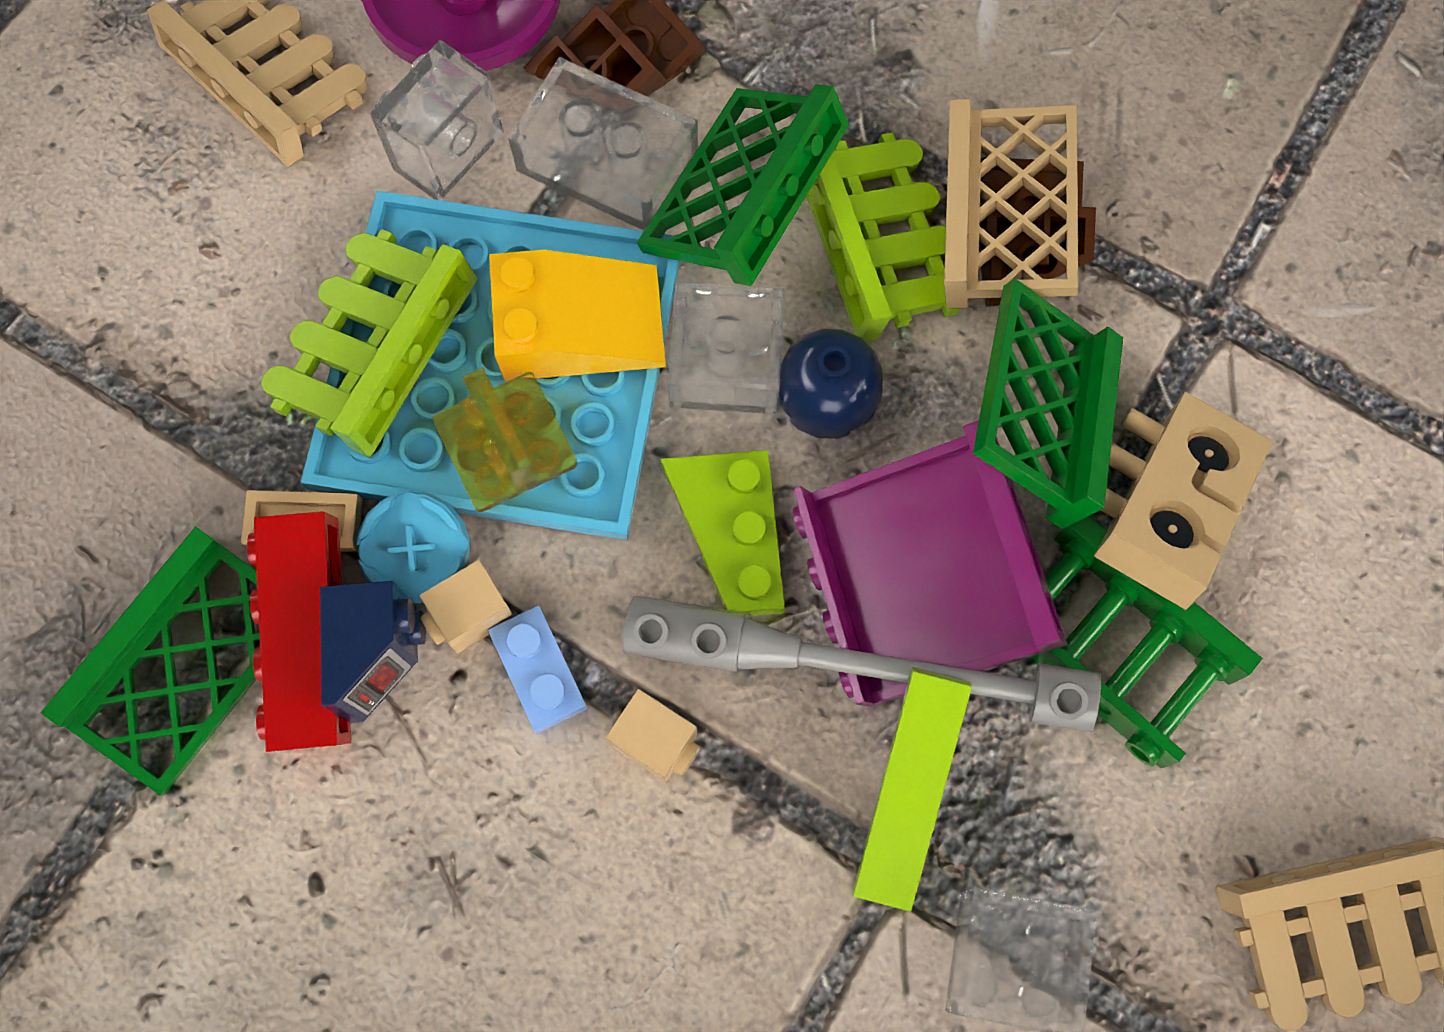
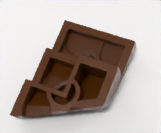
[523,0,707,108]
[979,157,1096,307]

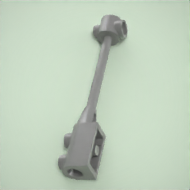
[623,596,1101,732]

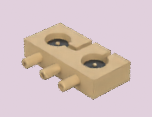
[1094,392,1273,610]

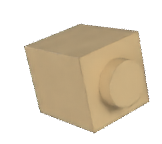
[419,560,514,654]
[605,689,700,783]

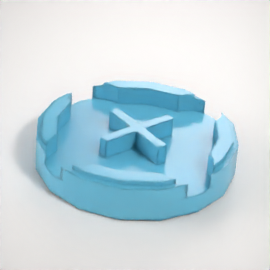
[356,492,470,603]

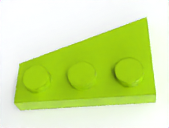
[660,450,785,616]

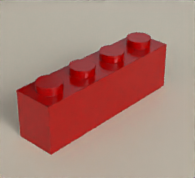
[247,511,352,752]

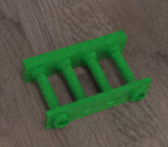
[1031,516,1263,768]

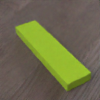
[853,667,972,912]

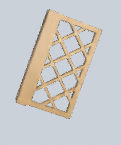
[944,99,1078,308]

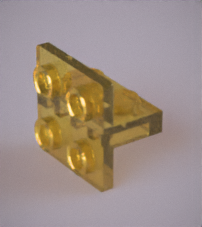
[433,368,578,513]

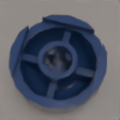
[777,329,883,439]

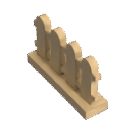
[147,0,367,167]
[1215,836,1444,1031]

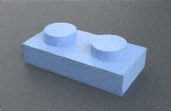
[488,605,588,734]

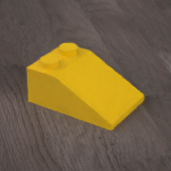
[489,249,666,381]

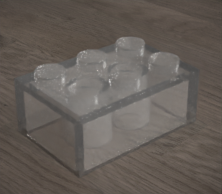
[508,57,698,231]

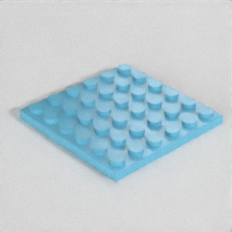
[300,191,681,541]

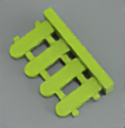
[806,132,969,342]
[261,229,478,458]

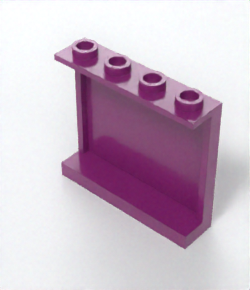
[792,420,1067,707]

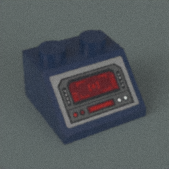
[320,581,426,723]

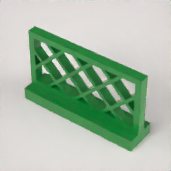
[636,84,849,286]
[973,278,1124,529]
[40,526,260,796]

